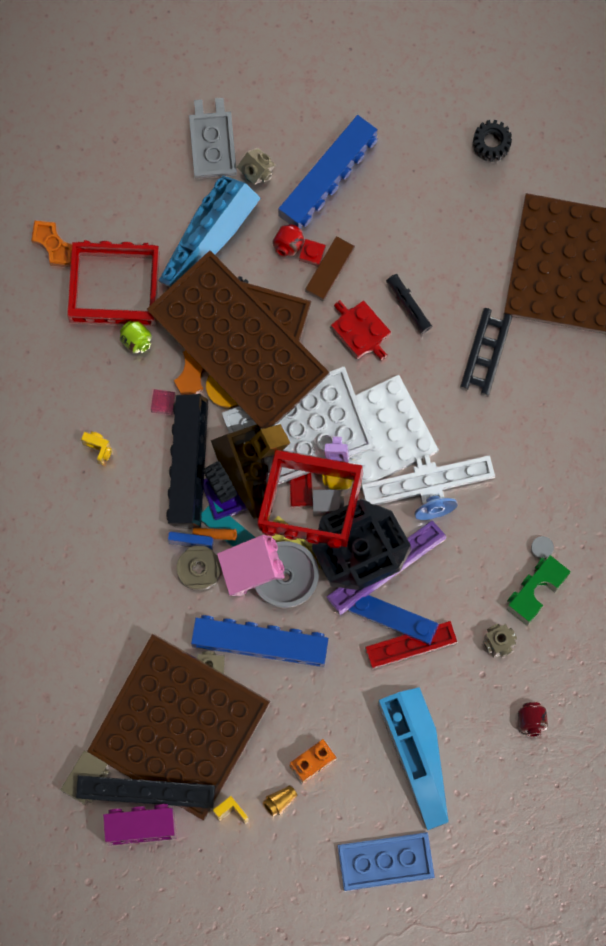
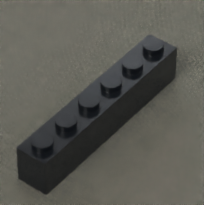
[166,394,208,528]

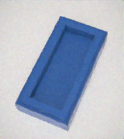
[168,532,214,550]

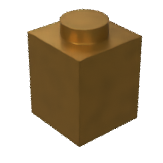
[250,424,290,459]

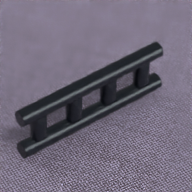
[460,308,512,397]

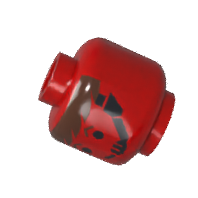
[272,224,304,257]

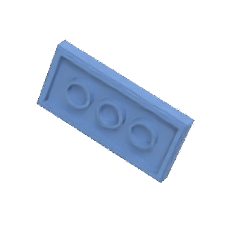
[338,832,435,891]

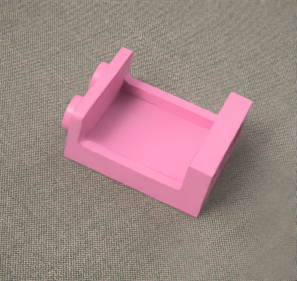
[217,535,285,596]

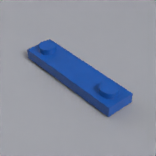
[348,595,439,645]

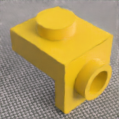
[81,431,112,465]

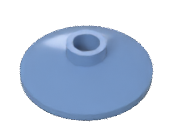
[414,496,458,520]

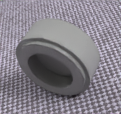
[531,536,554,559]

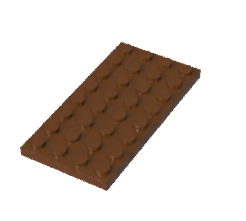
[147,250,330,429]

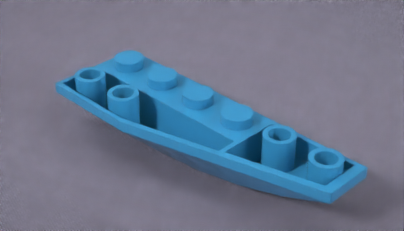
[158,175,261,287]
[378,687,449,831]

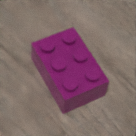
[103,804,177,846]

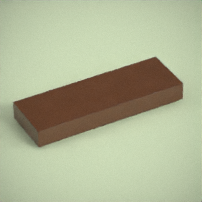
[305,236,355,302]

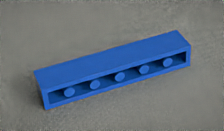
[278,115,378,229]
[191,615,329,667]

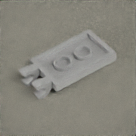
[189,98,237,179]

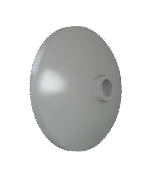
[254,541,319,608]

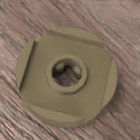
[177,546,221,591]

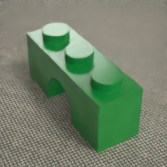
[507,555,571,626]

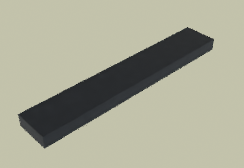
[76,775,215,808]

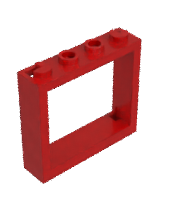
[67,240,160,326]
[258,450,364,548]

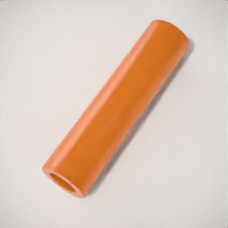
[192,528,237,540]

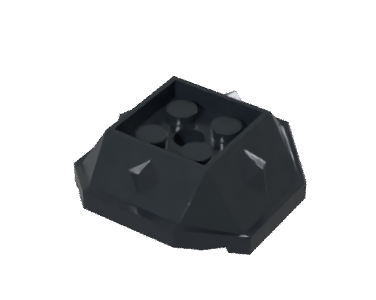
[311,499,412,590]

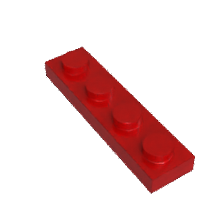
[365,621,457,669]

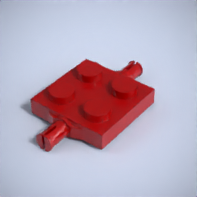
[330,300,391,361]

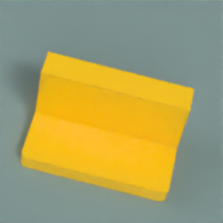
[213,796,249,824]

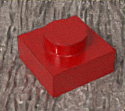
[299,239,326,266]

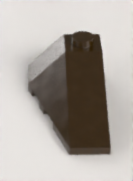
[211,424,272,519]

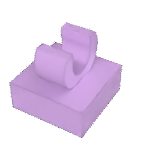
[325,437,349,463]

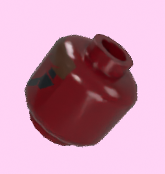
[518,702,548,737]

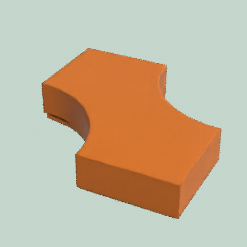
[31,220,72,268]
[174,350,204,395]

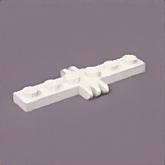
[362,455,495,505]

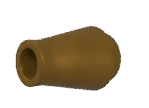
[263,785,297,816]

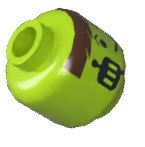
[120,321,152,353]

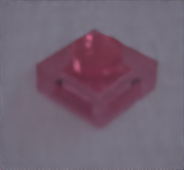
[151,389,176,415]

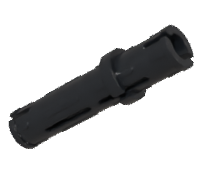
[386,274,433,334]

